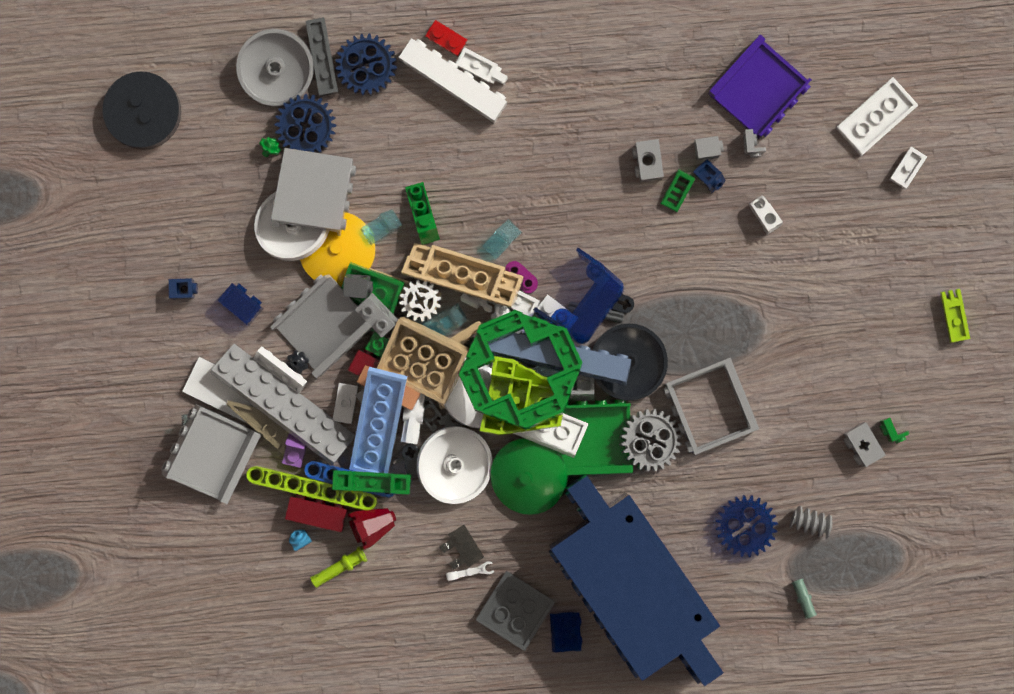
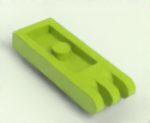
[940,288,970,343]

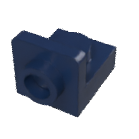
[693,159,726,193]

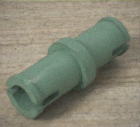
[792,578,817,619]

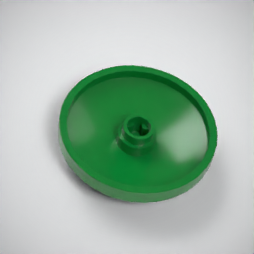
[491,438,567,515]

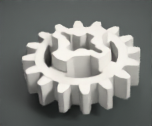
[399,280,441,322]

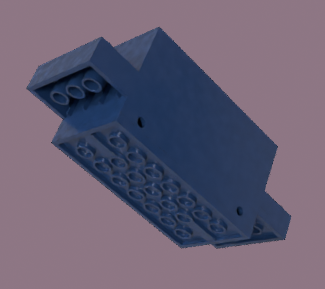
[549,474,724,687]

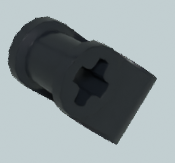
[402,443,419,481]

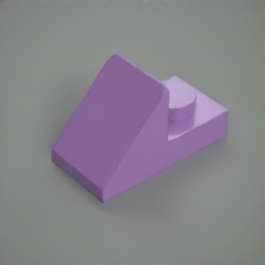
[282,433,307,468]

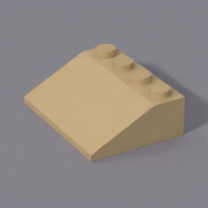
[377,317,470,404]

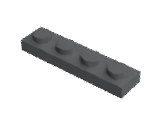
[306,17,338,96]

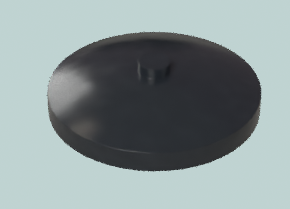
[592,323,668,401]

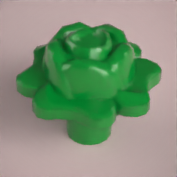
[259,137,281,157]

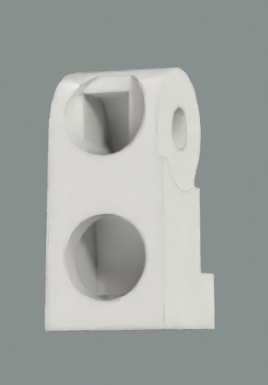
[749,195,783,235]

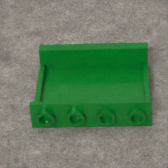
[559,400,633,475]

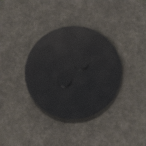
[102,71,181,150]

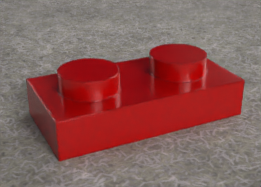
[425,20,468,57]

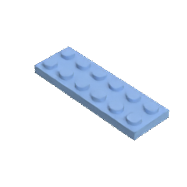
[349,367,408,473]

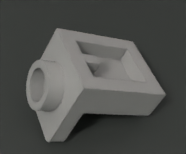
[743,129,766,158]

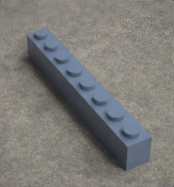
[488,332,631,386]

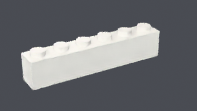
[399,38,507,123]

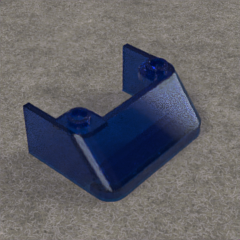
[533,248,624,344]

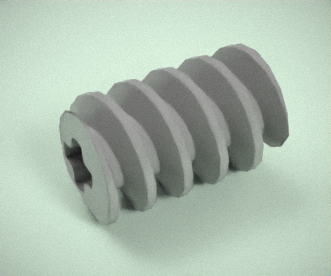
[789,506,832,539]

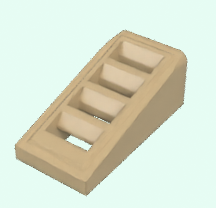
[450,321,482,345]

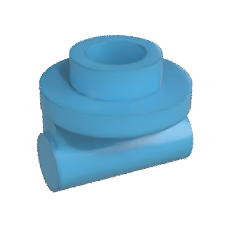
[289,530,312,551]

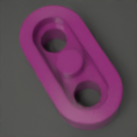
[505,261,538,294]

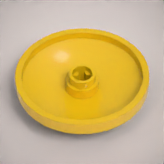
[300,212,376,287]

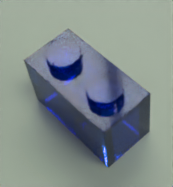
[217,283,264,326]

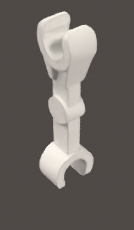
[446,561,494,581]

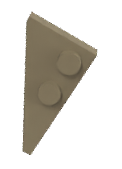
[226,400,289,453]

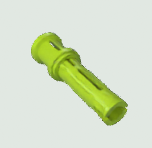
[310,546,368,588]

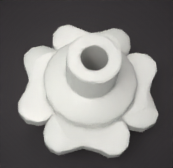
[491,304,511,319]

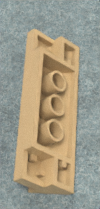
[401,243,523,308]

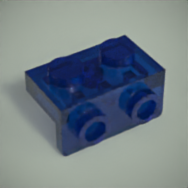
[550,611,583,653]

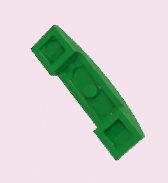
[332,470,411,494]

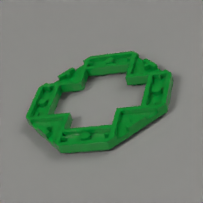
[459,310,583,430]

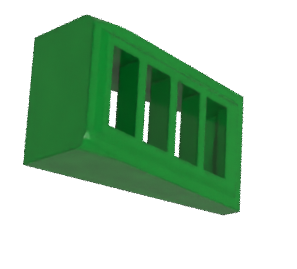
[660,169,695,212]

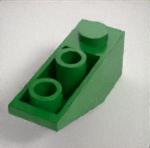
[405,182,440,245]

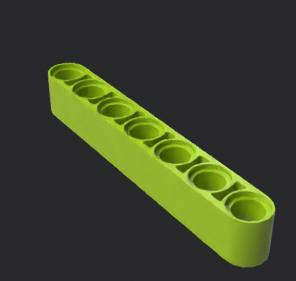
[246,466,378,510]

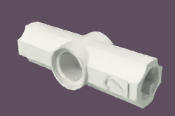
[401,391,425,444]

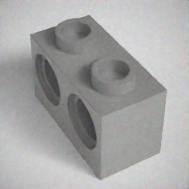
[568,376,594,401]

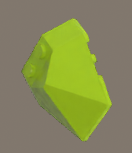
[480,356,563,435]

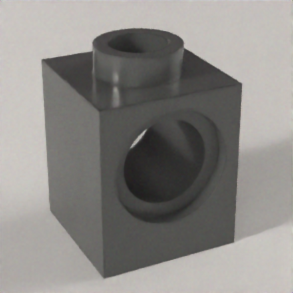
[343,274,373,298]

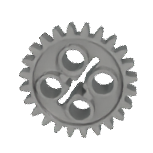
[619,409,682,471]

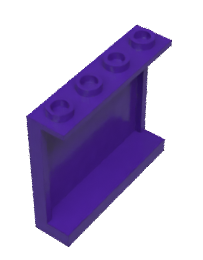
[708,34,812,139]

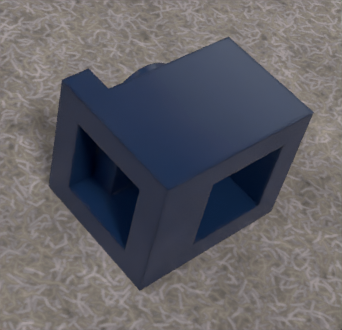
[168,278,198,300]

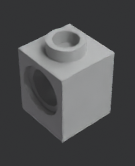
[694,136,724,161]

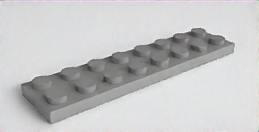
[210,344,356,466]

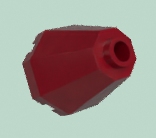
[347,508,397,550]

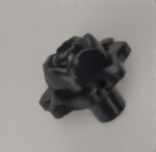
[286,350,309,374]

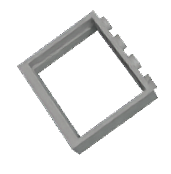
[663,358,759,455]

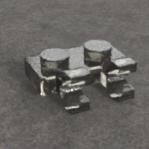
[439,525,484,570]

